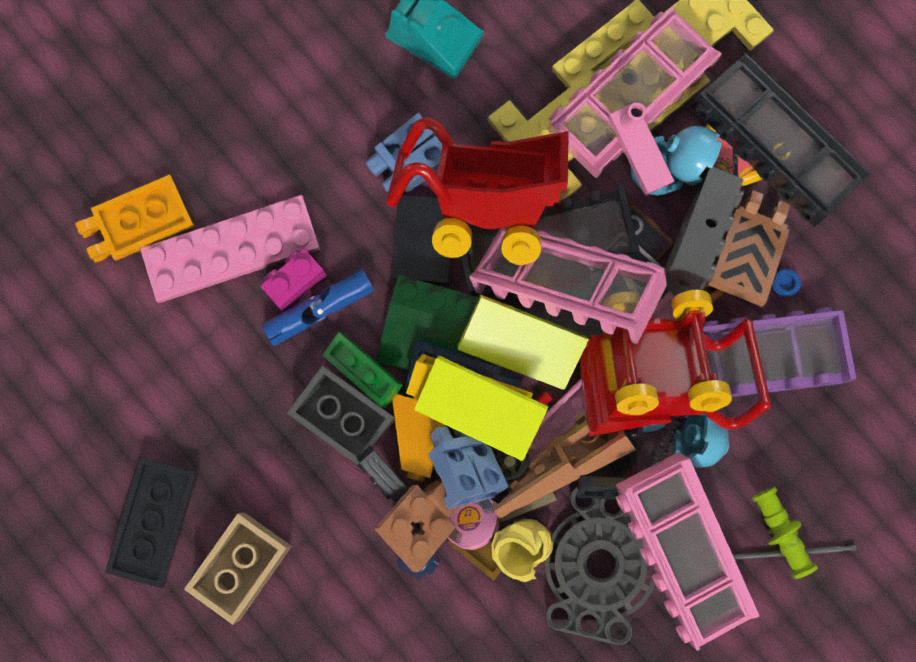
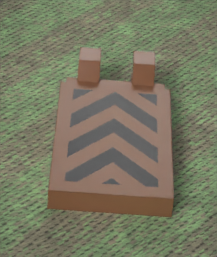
[708,190,790,307]

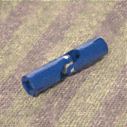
[261,269,374,347]

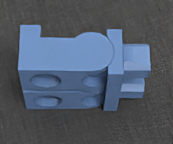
[366,113,443,194]
[428,426,508,509]

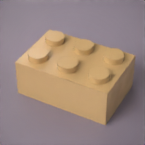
[184,513,292,625]

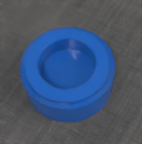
[771,268,801,298]

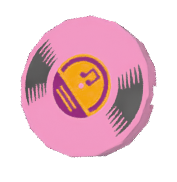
[446,499,500,550]

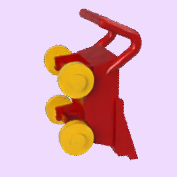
[386,117,569,265]
[579,290,771,436]

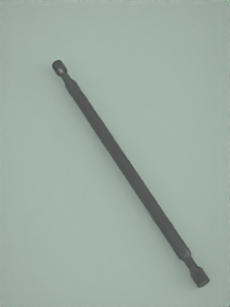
[715,545,857,561]

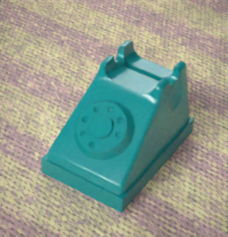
[385,0,484,79]

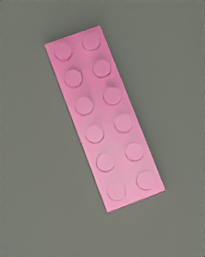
[140,195,320,303]

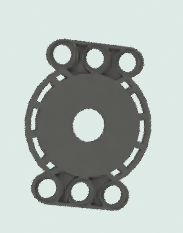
[545,487,655,645]

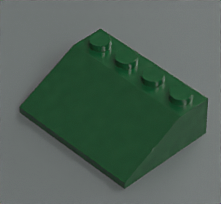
[376,275,484,371]

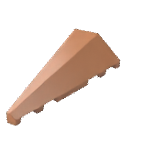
[491,413,636,518]

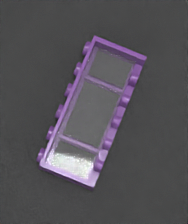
[703,307,856,397]

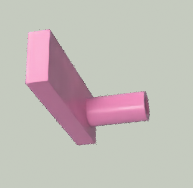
[608,102,674,195]

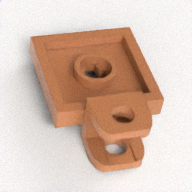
[374,481,458,572]

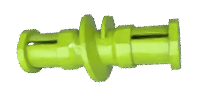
[751,486,818,579]

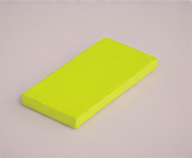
[457,295,589,390]
[414,355,549,461]

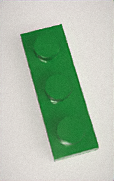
[323,332,403,408]

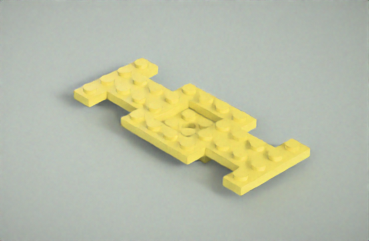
[488,0,774,204]

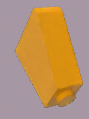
[392,394,446,482]

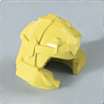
[491,519,553,582]

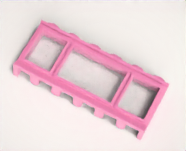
[548,6,722,178]
[469,227,667,344]
[615,452,759,651]

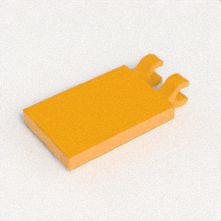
[75,175,194,263]

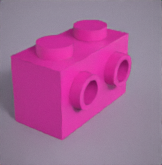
[260,249,327,312]

